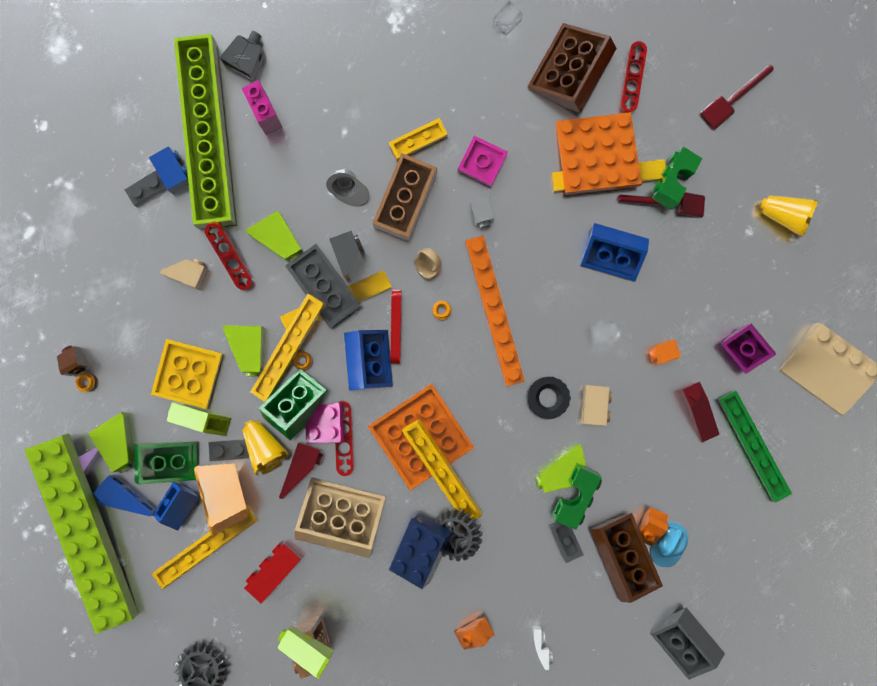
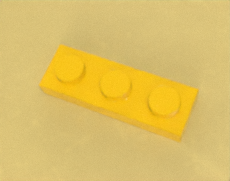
[389,118,448,161]

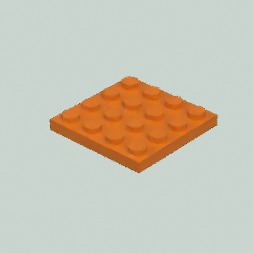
[556,112,642,195]
[368,384,474,491]

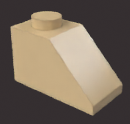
[160,259,209,290]

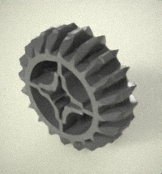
[434,508,483,562]
[174,643,228,686]

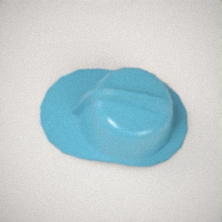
[650,522,689,568]

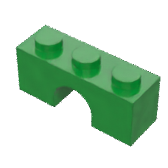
[652,146,703,210]
[552,463,602,530]

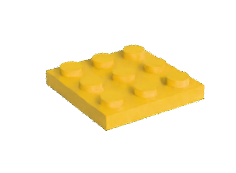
[150,339,223,409]

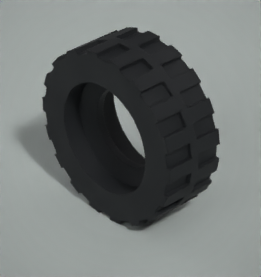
[527,376,571,419]

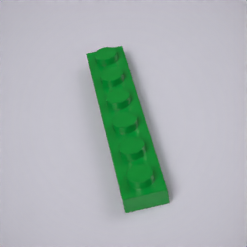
[717,390,792,503]

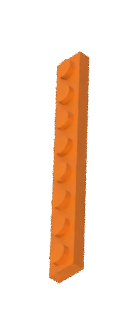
[465,235,525,387]

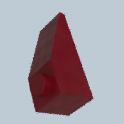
[677,381,720,443]
[279,442,324,499]

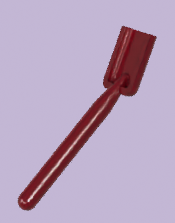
[701,65,774,129]
[617,192,705,218]

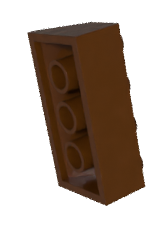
[590,513,663,603]

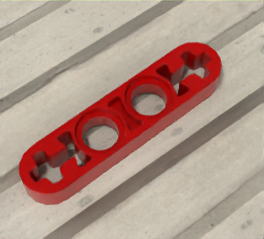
[620,41,647,114]
[205,221,253,290]
[390,290,402,364]
[335,401,354,476]

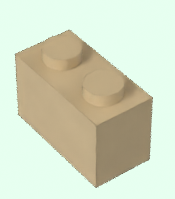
[581,385,612,426]

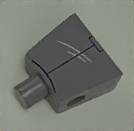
[220,31,264,80]

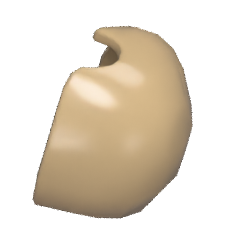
[414,248,442,279]

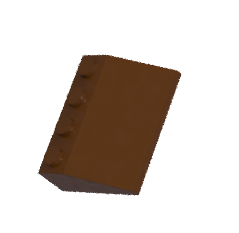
[527,23,617,113]

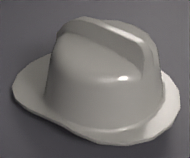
[326,169,369,206]

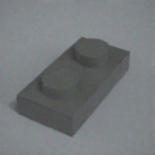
[124,170,166,207]
[208,439,249,461]
[550,523,584,563]

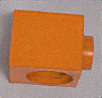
[649,339,681,365]

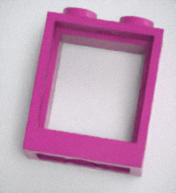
[241,80,282,135]

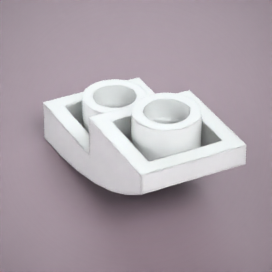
[532,626,553,670]

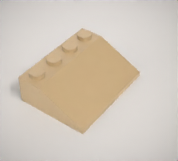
[780,323,877,416]
[295,478,386,558]

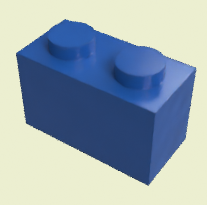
[149,146,189,194]
[153,481,199,531]

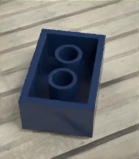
[389,513,453,589]

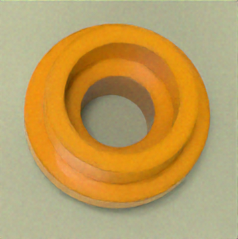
[432,301,452,320]
[293,351,312,370]
[75,373,95,392]

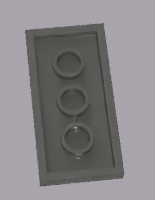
[286,244,361,328]

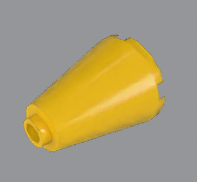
[760,195,818,237]
[242,420,290,476]

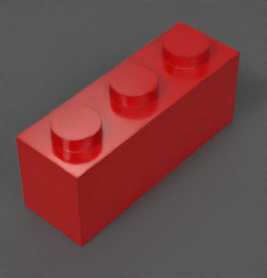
[244,542,303,604]

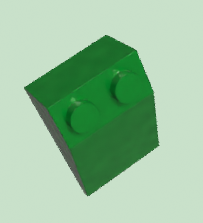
[258,368,327,440]
[134,441,197,485]

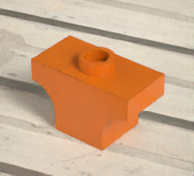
[639,507,669,546]
[454,617,495,650]

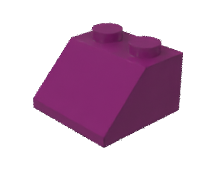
[721,323,776,374]

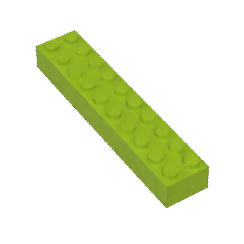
[174,34,236,229]
[24,433,139,634]

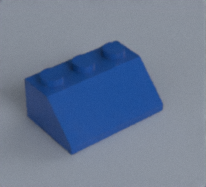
[581,223,649,281]
[344,330,393,390]

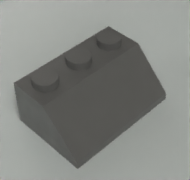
[329,231,364,284]
[651,607,725,680]

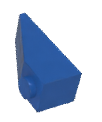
[93,475,155,517]

